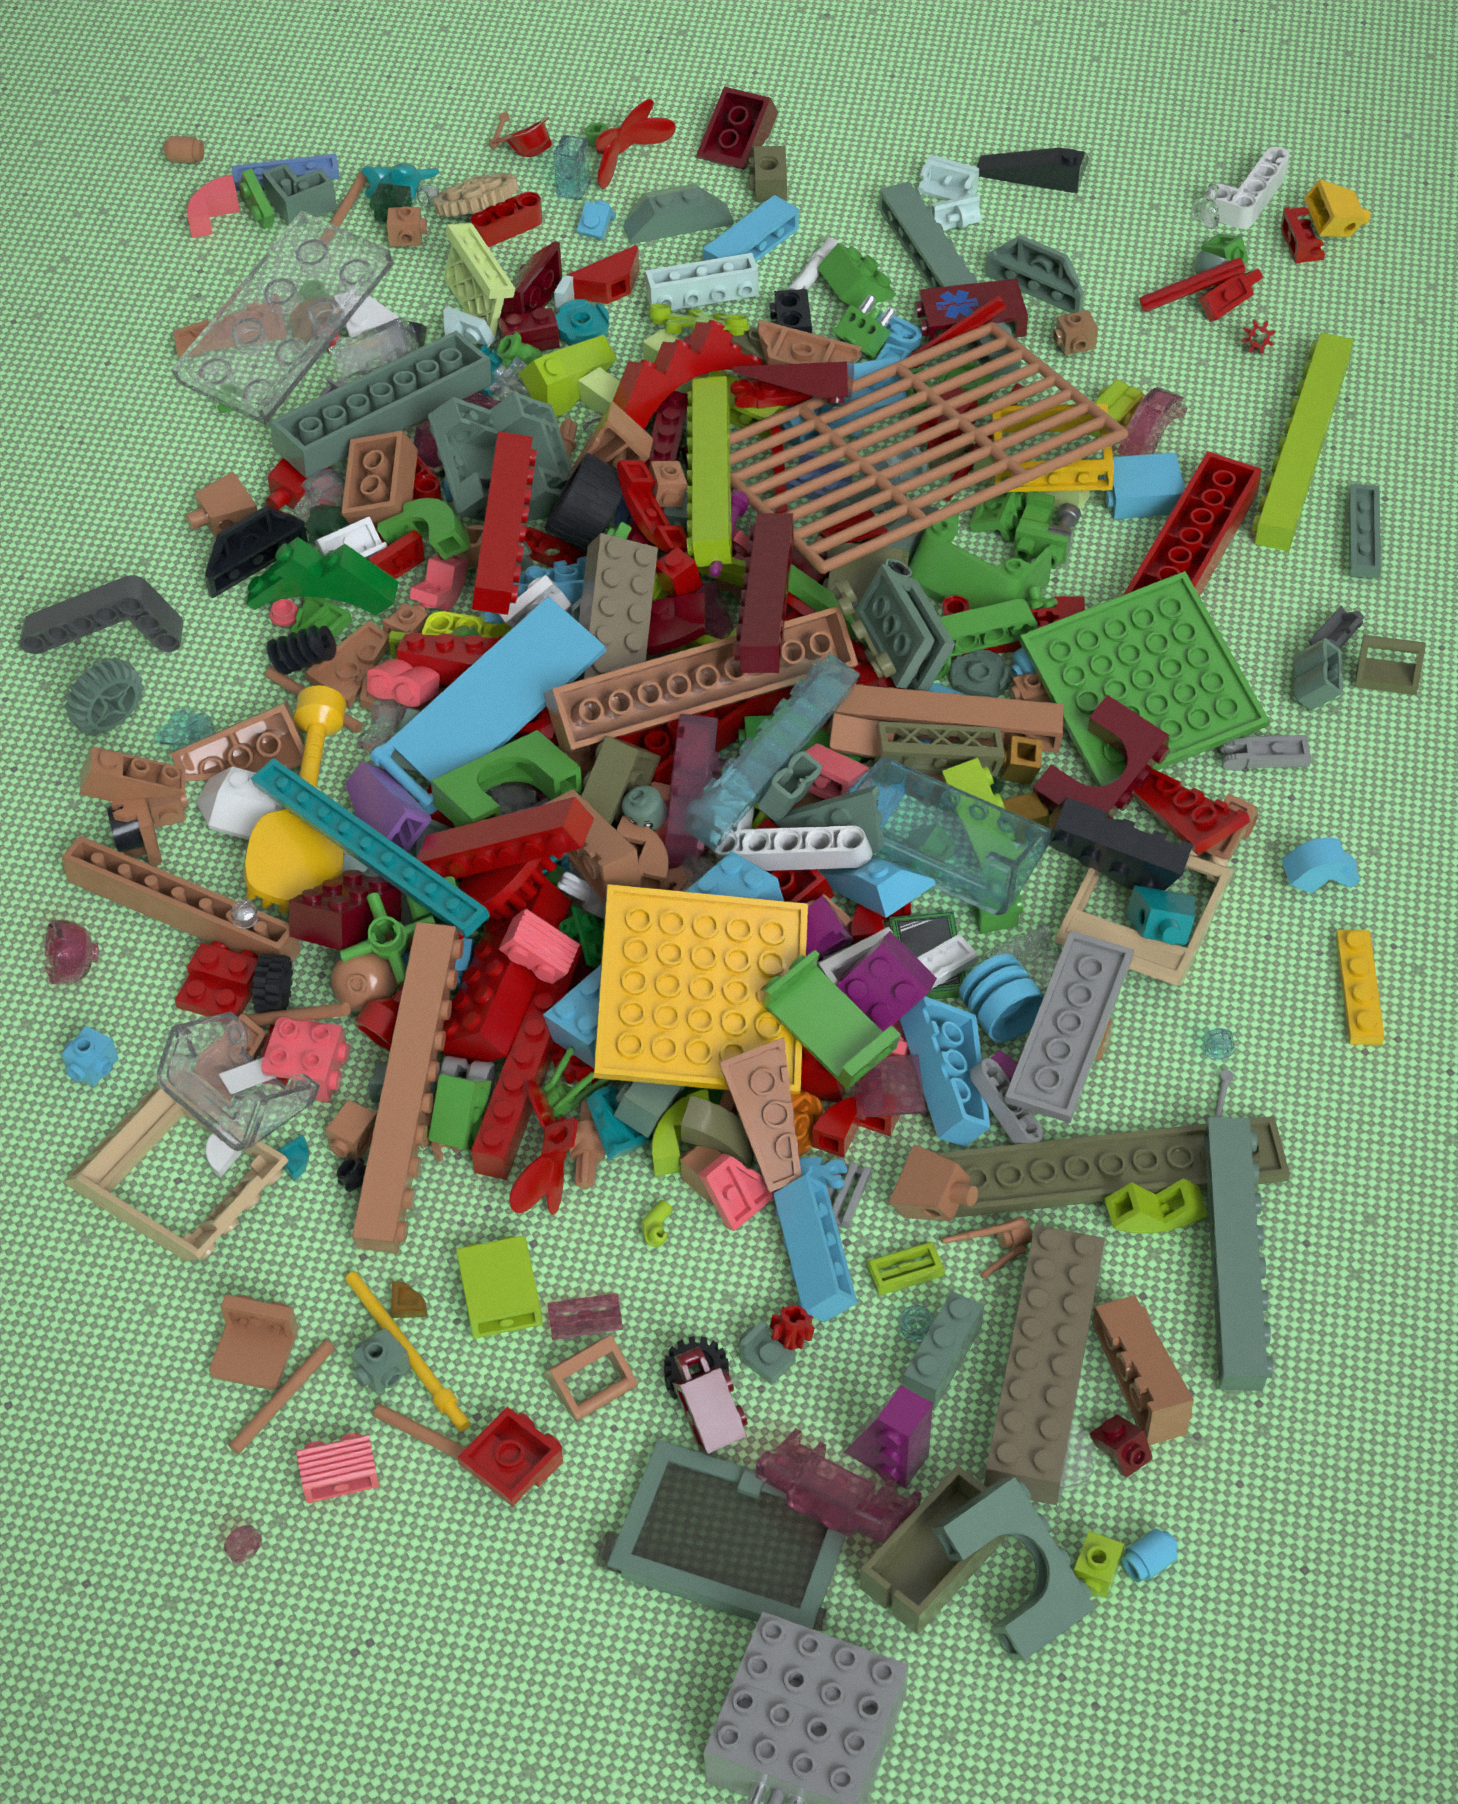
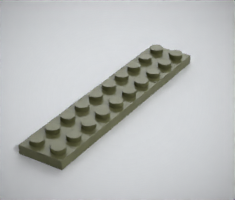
[936,1116,1290,1218]

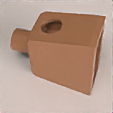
[185,472,258,537]
[888,1144,978,1221]

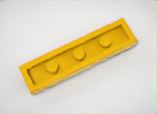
[1335,930,1385,1045]

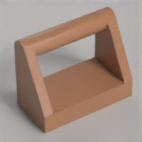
[543,1335,638,1422]

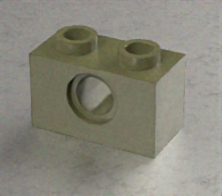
[749,146,787,202]

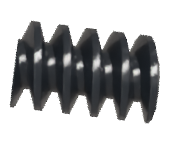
[267,625,336,675]

